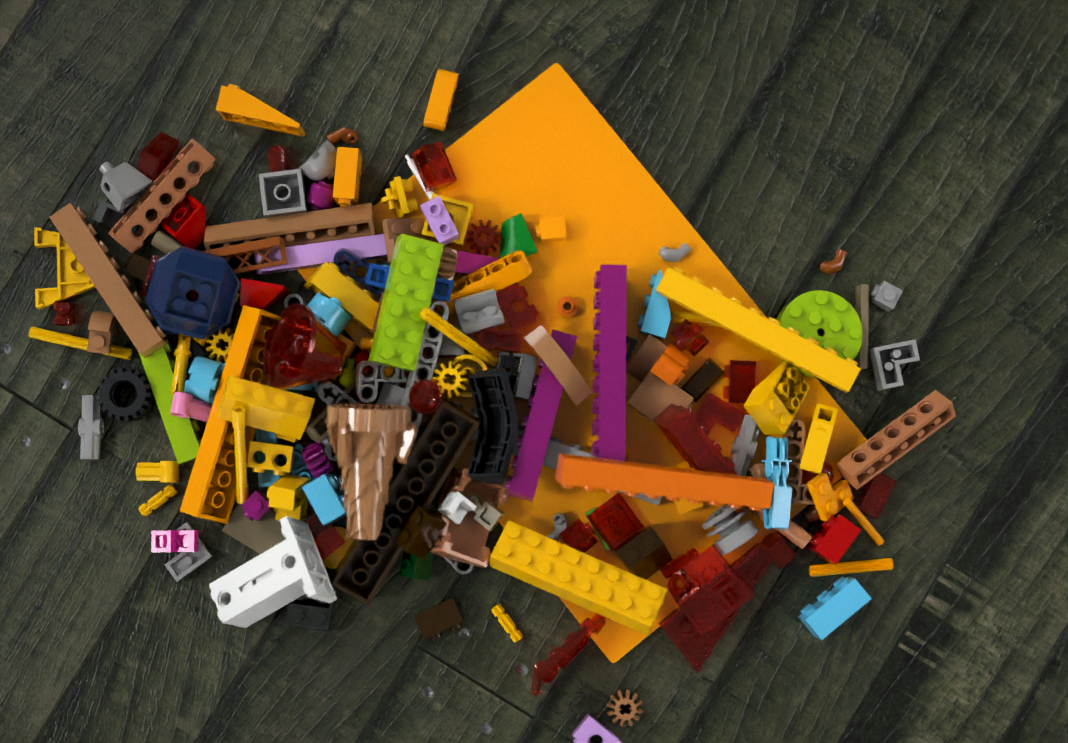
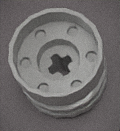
[701,504,759,556]

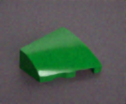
[500,213,538,258]

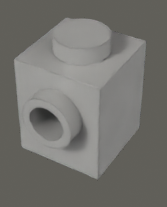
[870,281,903,312]

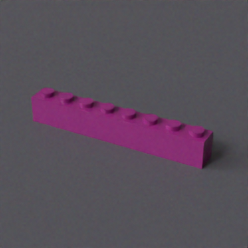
[505,329,577,502]

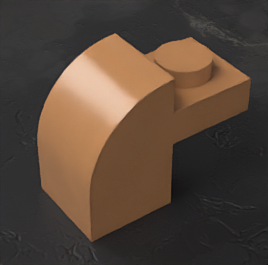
[87,311,119,355]

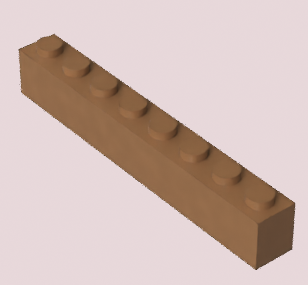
[49,203,167,358]
[204,203,376,250]

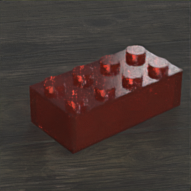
[653,403,737,475]

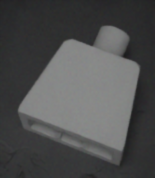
[99,161,153,212]

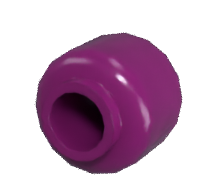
[306,180,334,211]

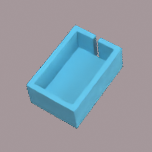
[302,474,347,525]
[798,576,872,640]

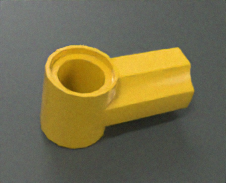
[136,461,179,483]

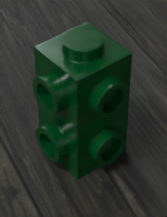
[399,551,434,581]

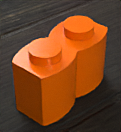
[650,343,691,386]

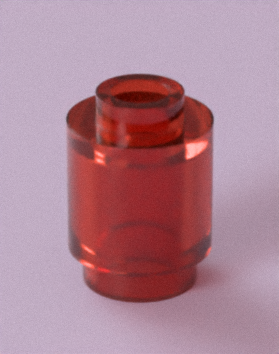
[267,145,290,172]

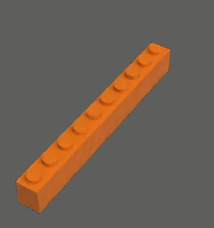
[555,453,774,511]

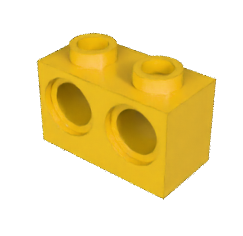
[247,440,296,476]

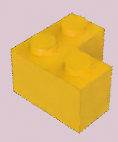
[267,474,310,521]

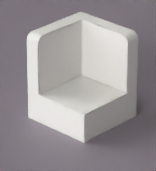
[438,492,477,525]

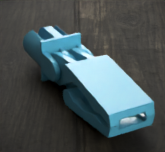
[762,437,792,530]

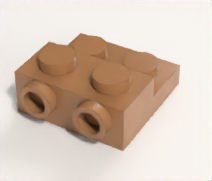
[382,218,431,263]

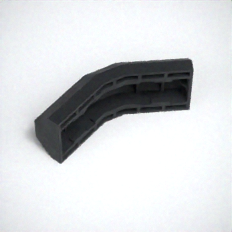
[467,368,518,484]

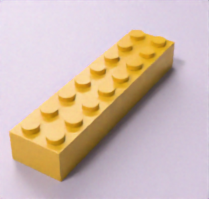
[490,520,667,636]

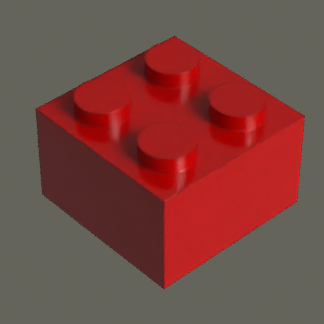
[808,514,861,565]

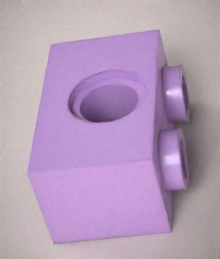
[420,196,459,245]
[572,713,622,743]

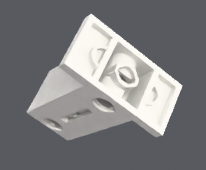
[209,516,337,628]

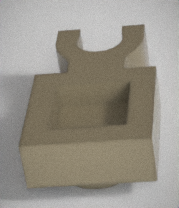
[470,494,505,531]

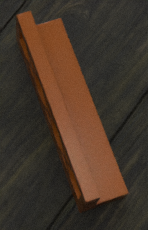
[203,236,288,274]

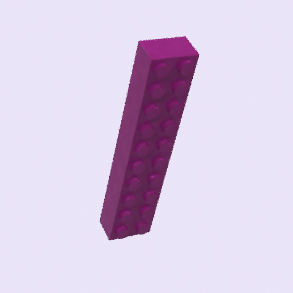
[592,264,627,461]

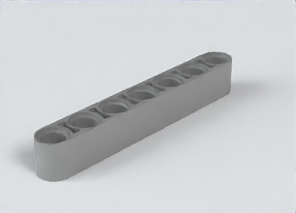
[401,301,449,444]

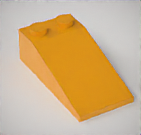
[216,84,305,137]

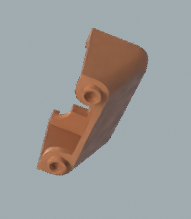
[429,468,509,568]

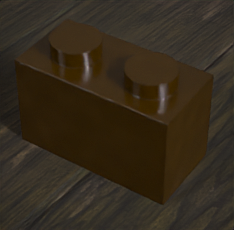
[395,505,447,559]
[414,597,464,641]

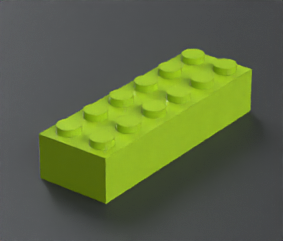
[368,234,444,372]

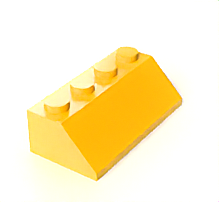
[216,375,315,440]

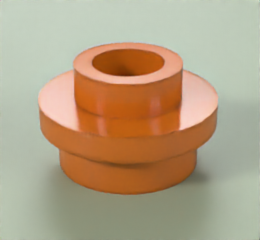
[557,296,578,318]

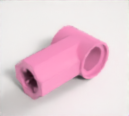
[170,392,213,422]

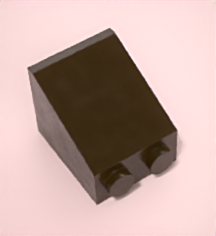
[613,525,673,580]

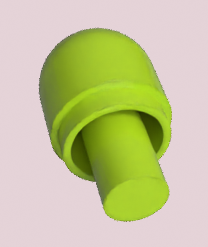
[339,358,356,387]

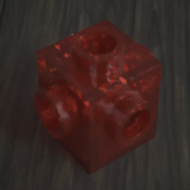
[671,319,709,357]
[559,518,598,553]

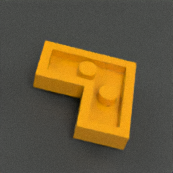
[807,473,854,521]

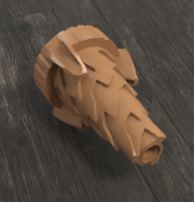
[327,403,417,540]

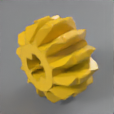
[206,328,235,363]
[432,361,469,398]

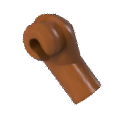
[327,127,358,144]

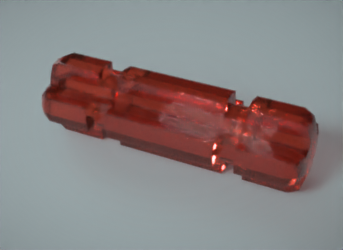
[661,547,700,579]

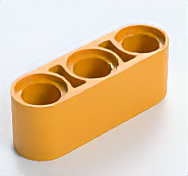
[423,68,459,131]

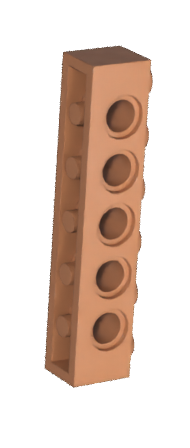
[108,139,216,253]
[837,390,956,490]

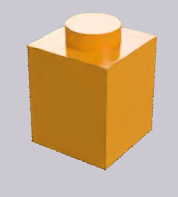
[535,216,566,242]

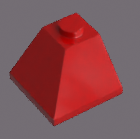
[159,192,205,249]
[240,278,290,311]

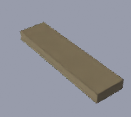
[854,284,869,370]

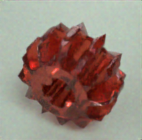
[466,220,502,256]

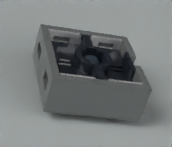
[495,351,538,399]

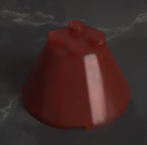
[263,303,346,390]

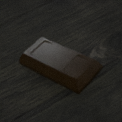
[681,358,724,403]

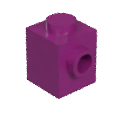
[241,491,273,521]

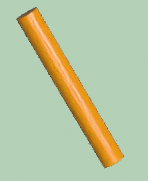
[843,498,884,546]

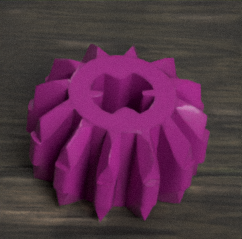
[302,442,335,478]

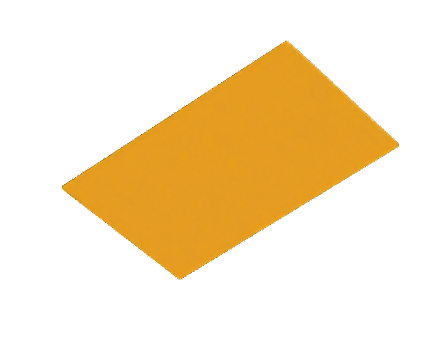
[298,63,867,663]

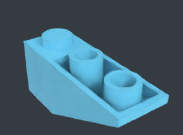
[637,270,671,340]

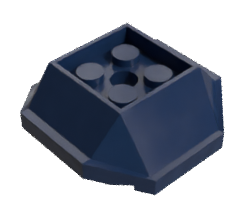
[145,246,241,340]

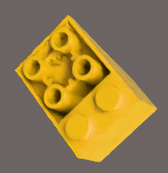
[744,361,810,435]

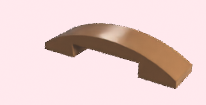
[524,325,593,406]

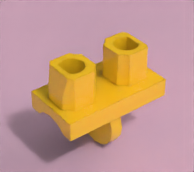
[381,176,418,219]

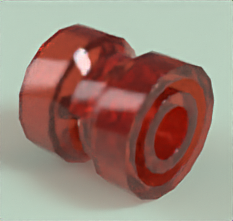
[53,302,75,326]

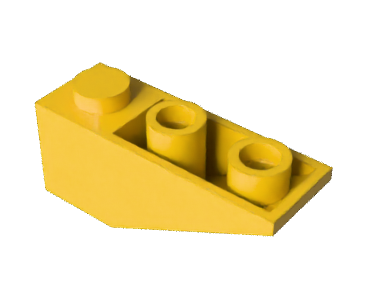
[799,403,838,474]

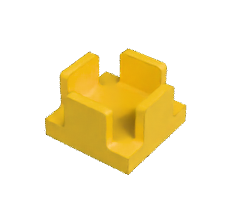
[421,194,474,246]

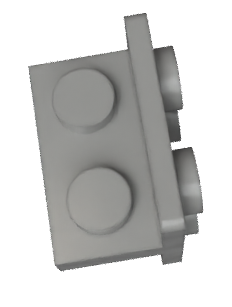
[454,289,505,335]

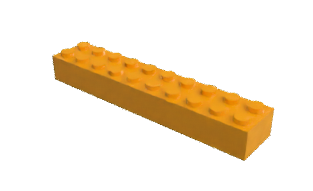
[180,305,288,524]

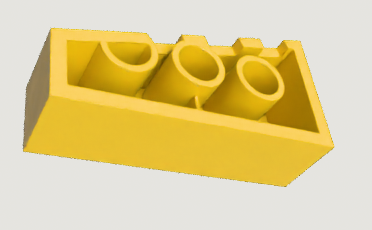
[303,262,378,337]

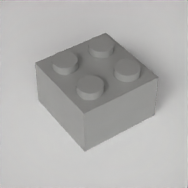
[259,169,308,218]

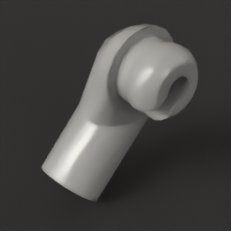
[659,243,691,263]
[547,513,568,542]

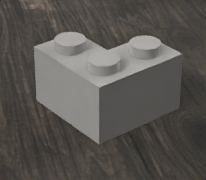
[869,339,920,391]

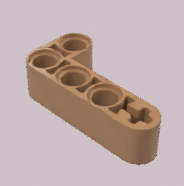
[782,419,814,504]

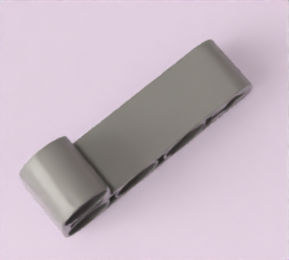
[355,360,442,403]

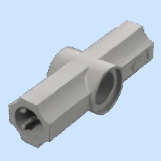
[78,395,104,459]
[726,414,760,476]

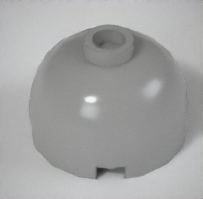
[298,140,337,181]

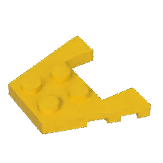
[34,227,96,309]

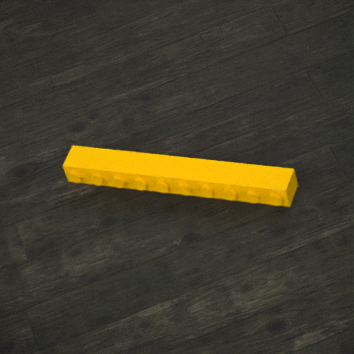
[656,267,861,393]

